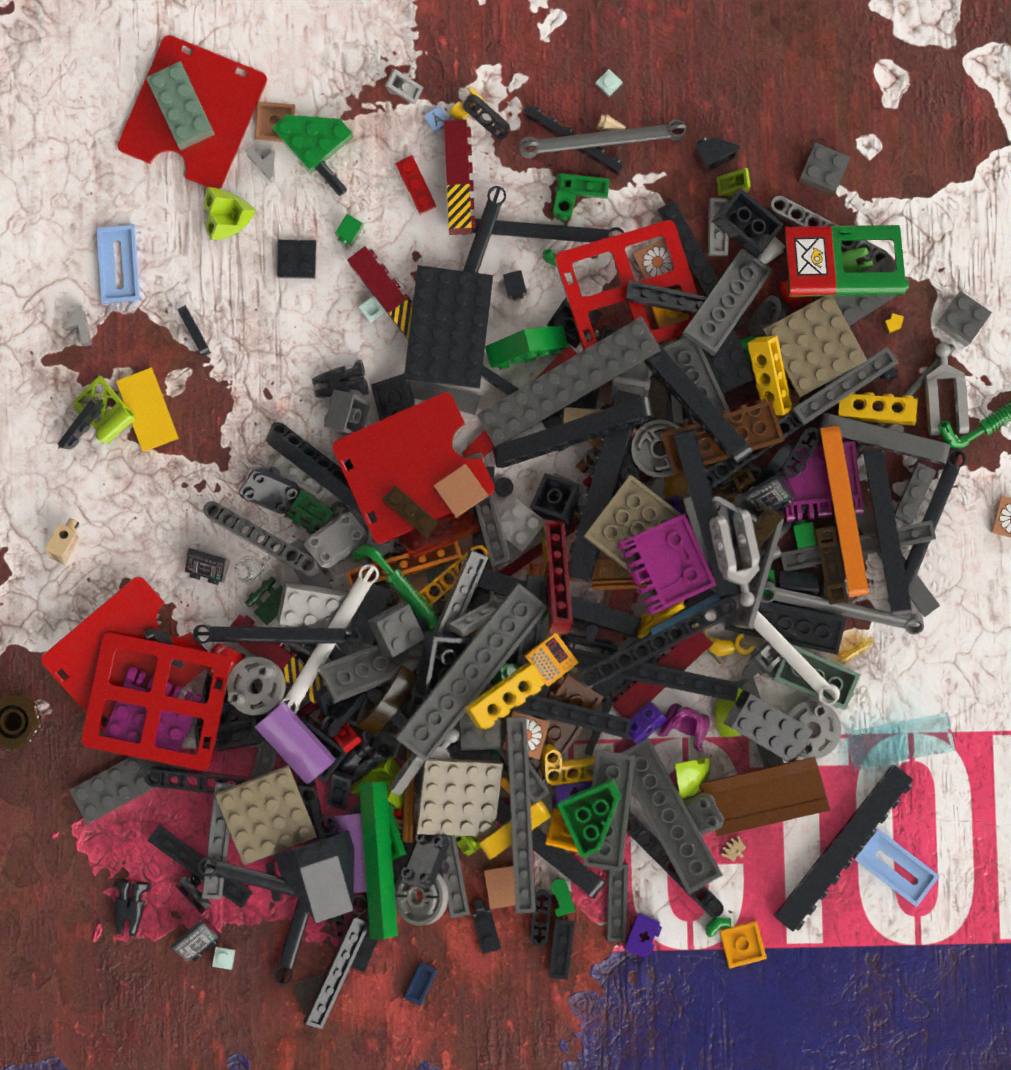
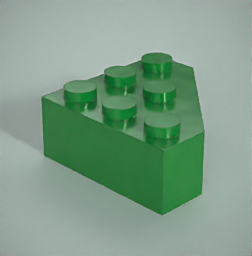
[272,115,353,174]
[485,326,569,370]
[557,778,621,858]

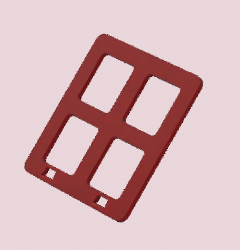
[555,220,698,350]
[82,633,231,771]

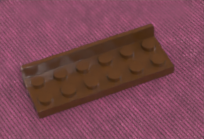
[659,399,784,475]
[502,671,604,784]

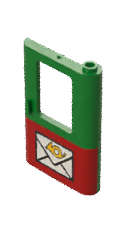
[784,225,909,297]

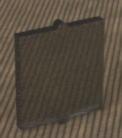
[292,972,335,1015]

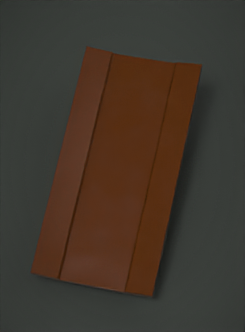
[701,756,830,836]

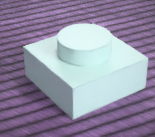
[596,69,622,97]
[359,296,386,323]
[212,946,235,970]

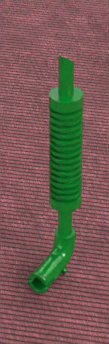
[938,401,1011,449]
[351,544,440,631]

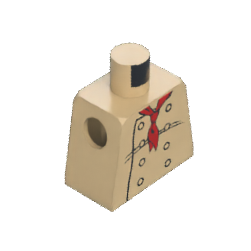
[44,518,79,566]

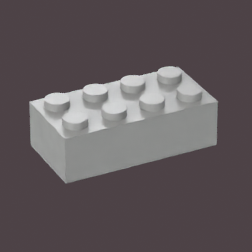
[277,581,363,634]

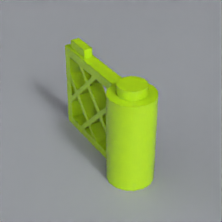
[73,376,136,444]

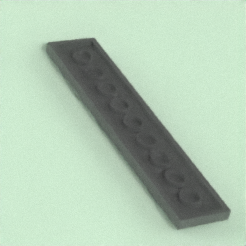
[477,317,661,447]
[395,583,548,762]

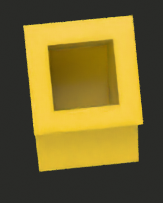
[884,313,904,334]

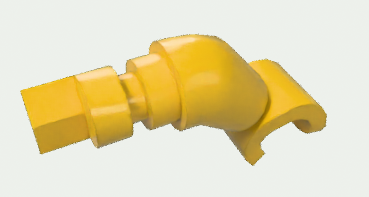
[693,624,755,657]

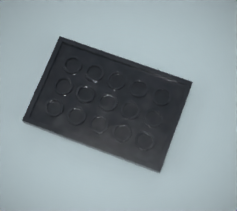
[404,265,493,389]

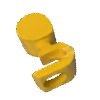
[449,87,485,120]

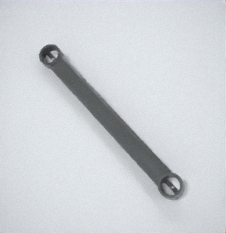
[519,120,686,158]
[761,582,924,634]

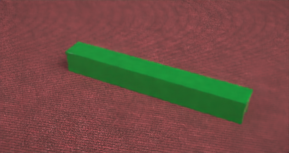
[359,781,398,940]

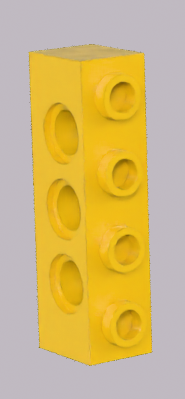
[748,336,793,415]
[838,392,918,426]
[464,663,545,729]

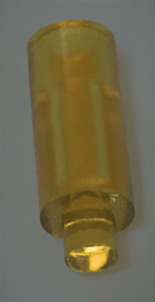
[837,637,875,665]

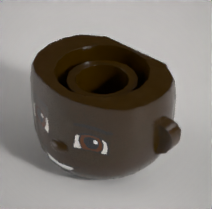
[0,688,42,754]

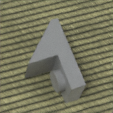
[385,69,423,104]
[245,146,276,183]
[63,305,92,347]

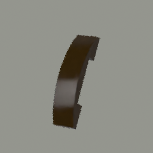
[679,468,756,516]
[815,526,849,605]
[357,665,418,734]

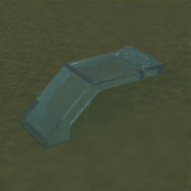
[845,712,956,771]

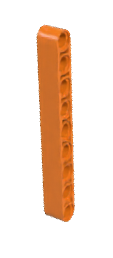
[820,425,869,597]

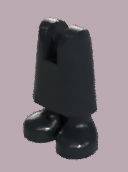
[312,360,369,398]
[336,731,391,783]
[114,879,151,937]

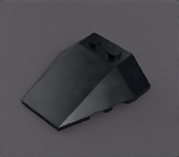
[194,672,270,752]
[274,830,354,923]

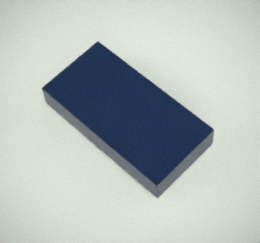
[403,962,438,1006]

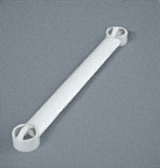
[279,565,379,714]
[711,576,840,705]

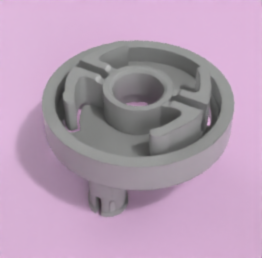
[631,420,680,478]
[227,657,286,716]
[787,701,841,759]
[394,873,448,926]

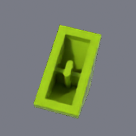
[716,168,750,196]

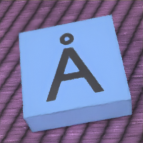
[424,106,449,133]

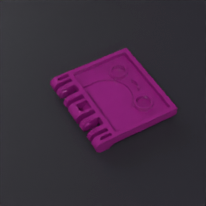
[778,441,863,522]
[617,514,716,615]
[103,667,203,752]

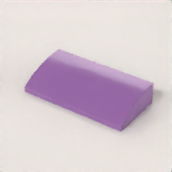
[255,701,336,784]
[330,813,367,893]

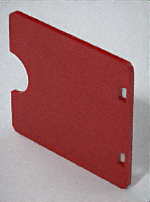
[117,35,267,189]
[332,392,495,544]
[41,576,208,738]

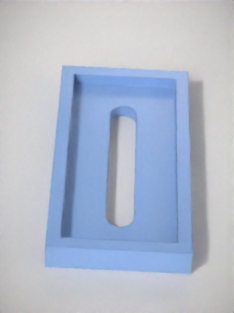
[96,225,140,304]
[854,828,940,907]

